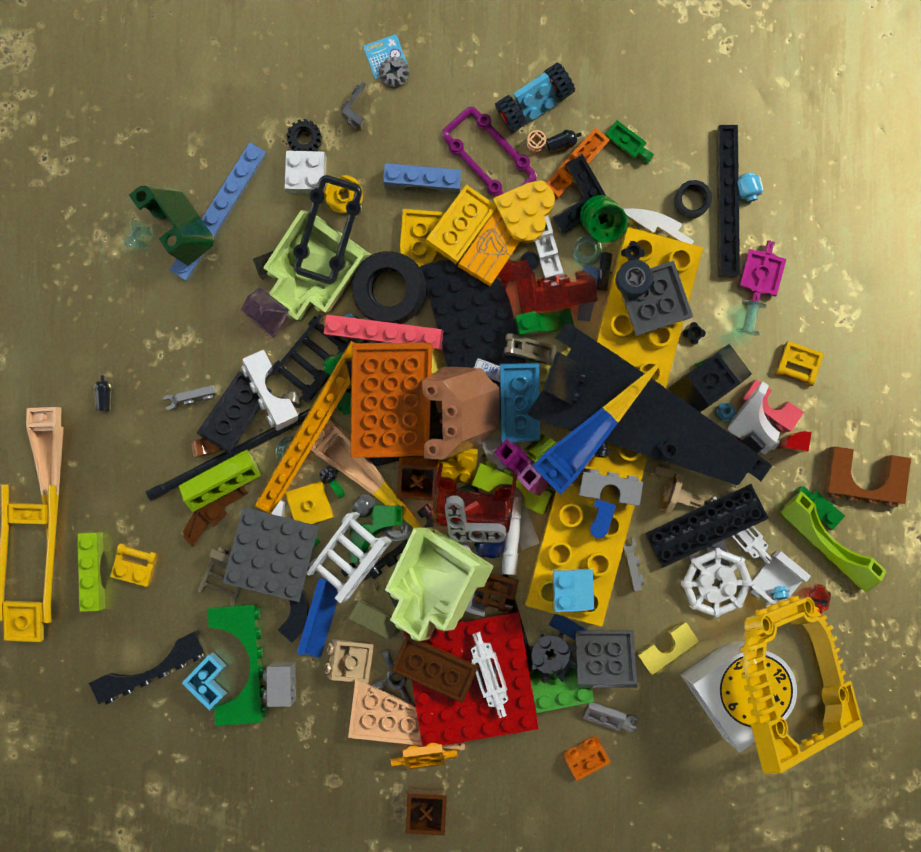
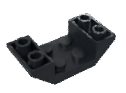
[668,343,752,412]

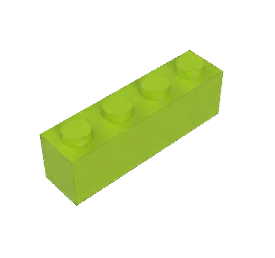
[179,450,261,512]

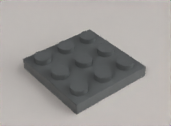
[621,261,693,336]
[575,630,637,688]

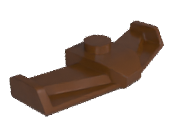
[181,486,249,547]

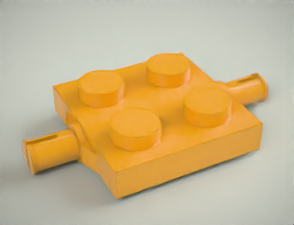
[391,743,458,770]

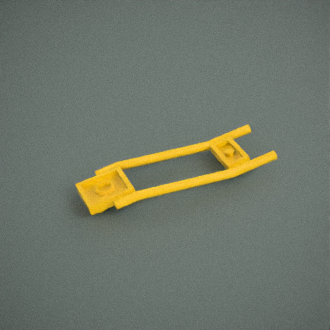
[0,484,56,642]

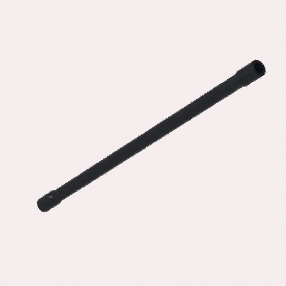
[146,388,351,501]

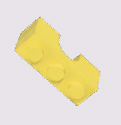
[636,621,700,675]

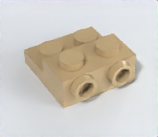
[324,639,374,683]

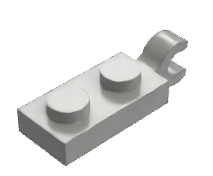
[163,385,218,410]
[623,537,644,591]
[583,702,638,733]

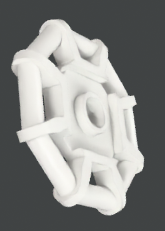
[681,548,753,618]

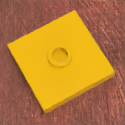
[285,481,334,524]

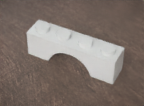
[241,350,298,431]

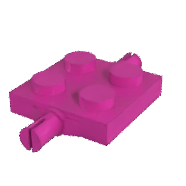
[739,240,787,305]

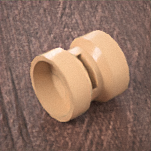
[526,130,546,153]

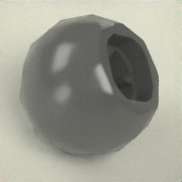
[352,494,375,518]

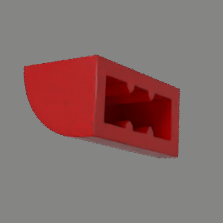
[777,431,812,453]

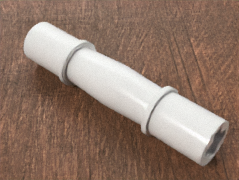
[501,496,522,575]

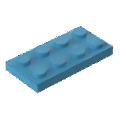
[500,363,540,442]

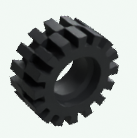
[286,119,322,151]

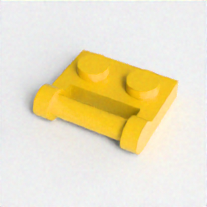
[776,341,824,386]
[110,543,157,587]

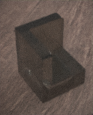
[253,251,274,280]

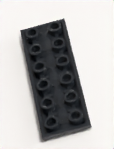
[646,484,769,568]

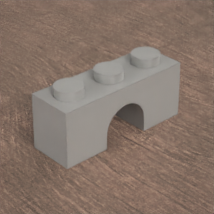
[578,469,643,506]

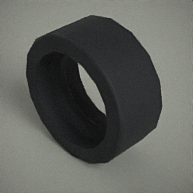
[674,180,712,218]

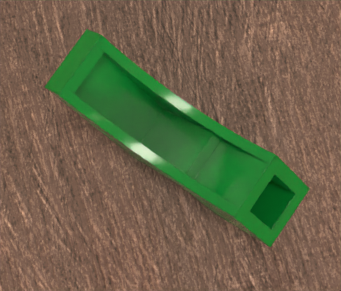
[349,505,403,563]

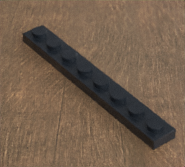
[718,125,740,276]

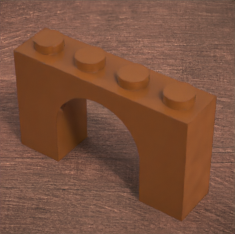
[824,446,911,507]

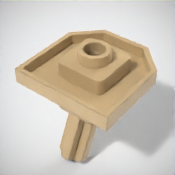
[660,474,704,513]

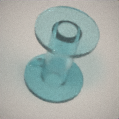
[736,300,767,336]

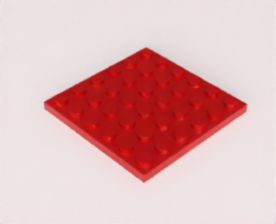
[404,612,539,747]

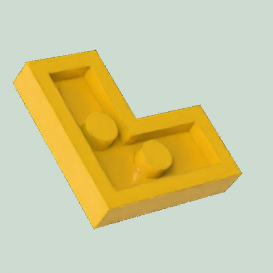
[437,449,478,484]

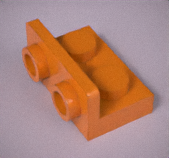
[563,736,611,781]

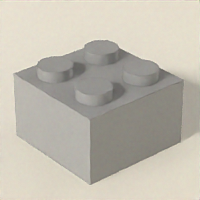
[263,662,296,707]

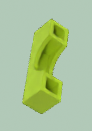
[472,461,554,515]
[78,532,105,612]

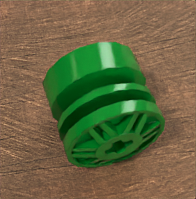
[580,195,628,243]

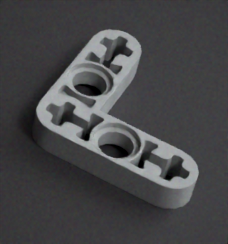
[445,496,506,543]

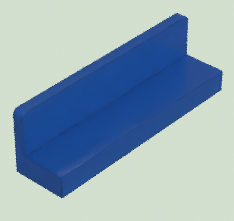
[297,577,338,658]

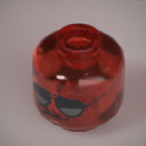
[805,584,831,614]

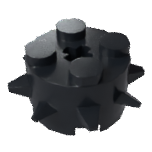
[528,633,578,683]

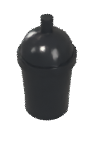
[546,129,582,153]
[93,375,113,411]

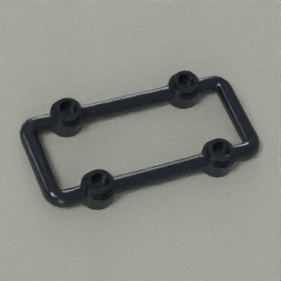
[293,175,362,285]

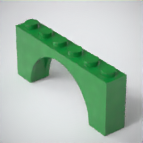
[207,604,268,726]

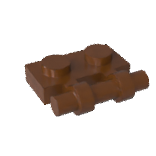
[475,573,519,612]

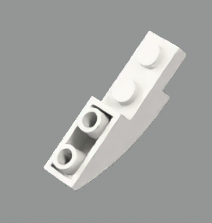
[623,208,694,244]

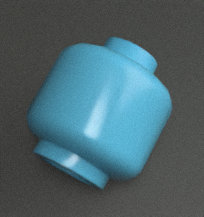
[737,172,763,202]

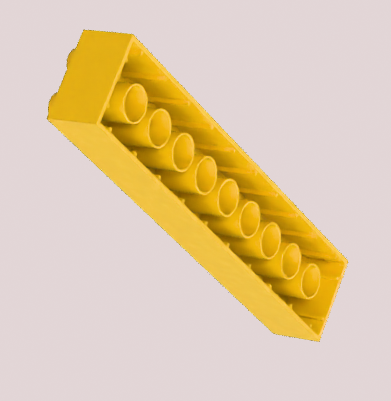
[524,227,703,627]

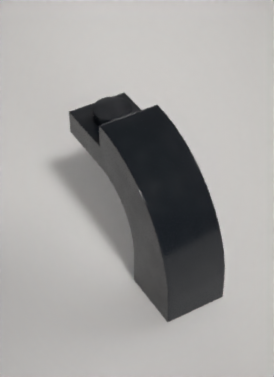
[278,589,309,643]

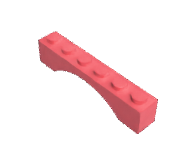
[324,315,444,350]

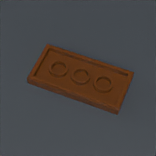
[391,634,479,703]

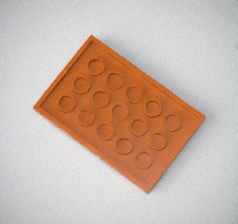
[350,342,433,458]

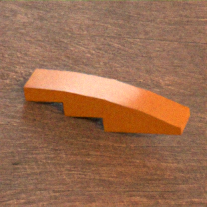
[546,128,610,200]

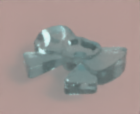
[123,221,151,250]

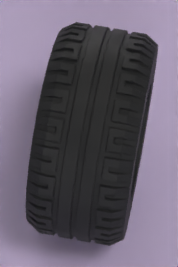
[351,251,427,324]

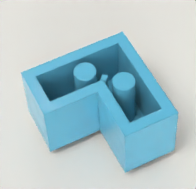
[182,652,227,711]

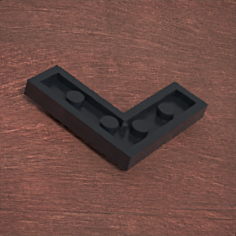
[552,154,606,234]

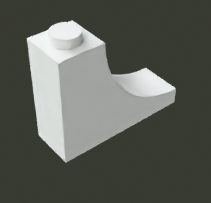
[727,381,780,455]

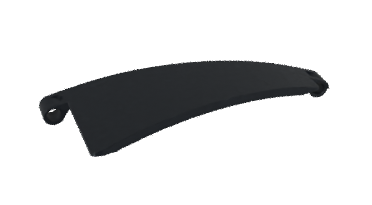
[528,322,772,485]

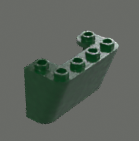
[129,186,214,266]

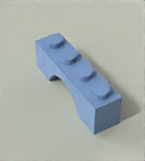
[383,163,461,194]

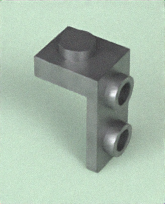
[341,82,367,130]

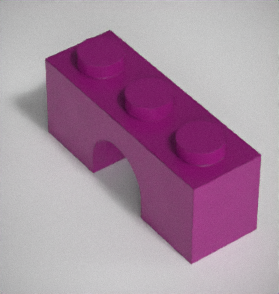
[494,439,550,496]

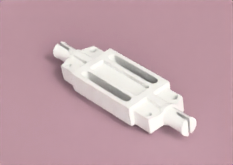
[709,496,773,565]
[471,632,508,718]

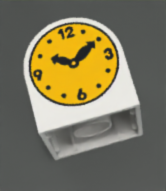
[680,642,797,752]

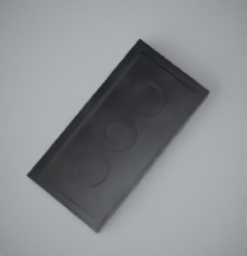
[197,371,272,454]

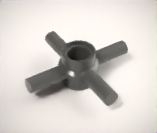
[371,650,412,703]

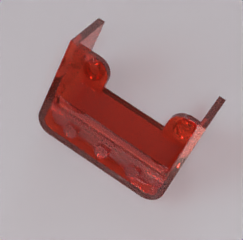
[432,463,517,534]

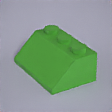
[529,662,594,713]

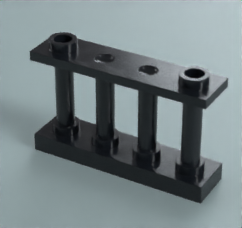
[271,314,355,404]

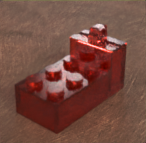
[512,260,598,314]

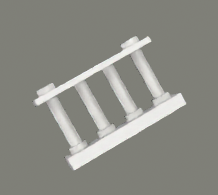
[307,512,392,603]

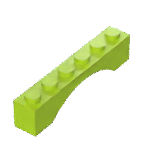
[780,491,887,593]

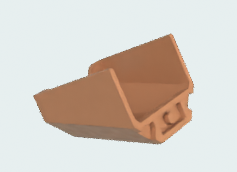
[422,367,501,460]

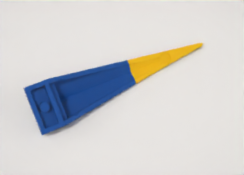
[532,363,660,495]

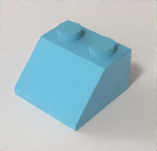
[553,569,594,612]

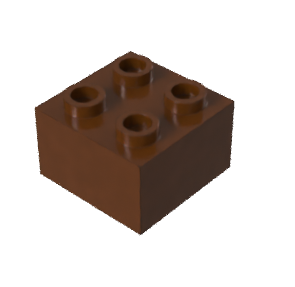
[397,456,438,501]
[405,789,447,836]

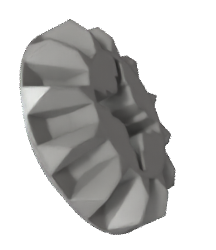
[379,56,409,87]
[382,519,412,542]

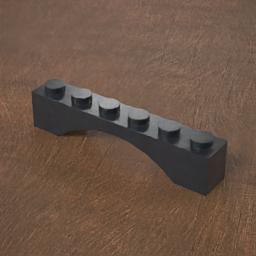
[89,630,208,705]

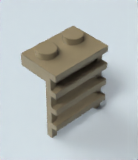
[198,546,241,606]

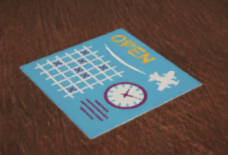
[363,34,407,79]

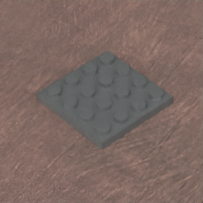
[223,507,319,602]

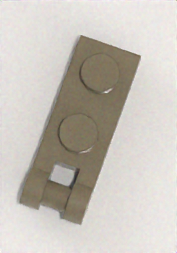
[504,334,556,366]

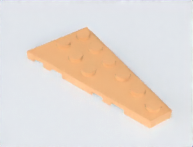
[348,678,465,750]

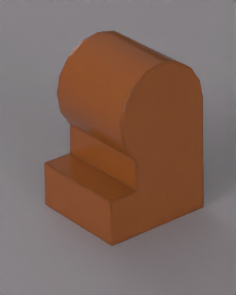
[191,438,223,458]

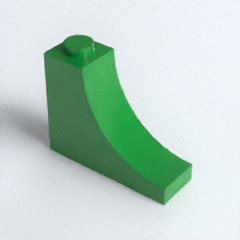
[515,308,574,338]

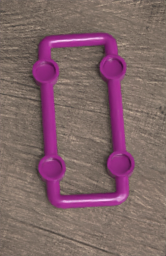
[442,107,537,197]

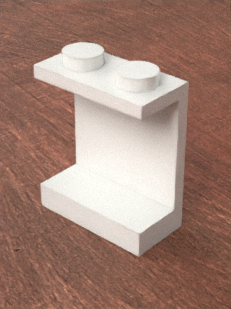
[750,551,811,606]

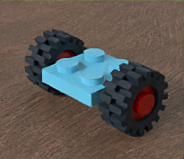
[495,62,575,133]

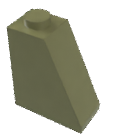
[348,599,400,640]

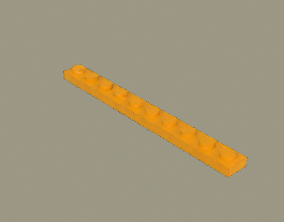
[255,341,353,514]

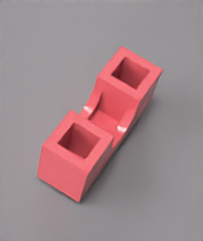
[740,380,804,433]

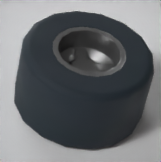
[615,259,653,298]

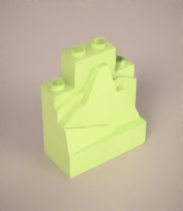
[263,210,372,321]
[385,527,494,641]

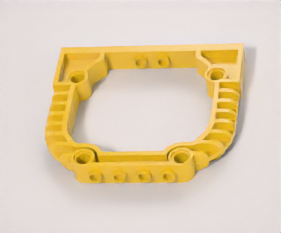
[740,595,863,774]

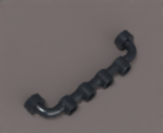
[341,503,434,581]

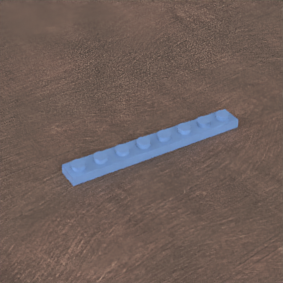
[170,142,267,281]

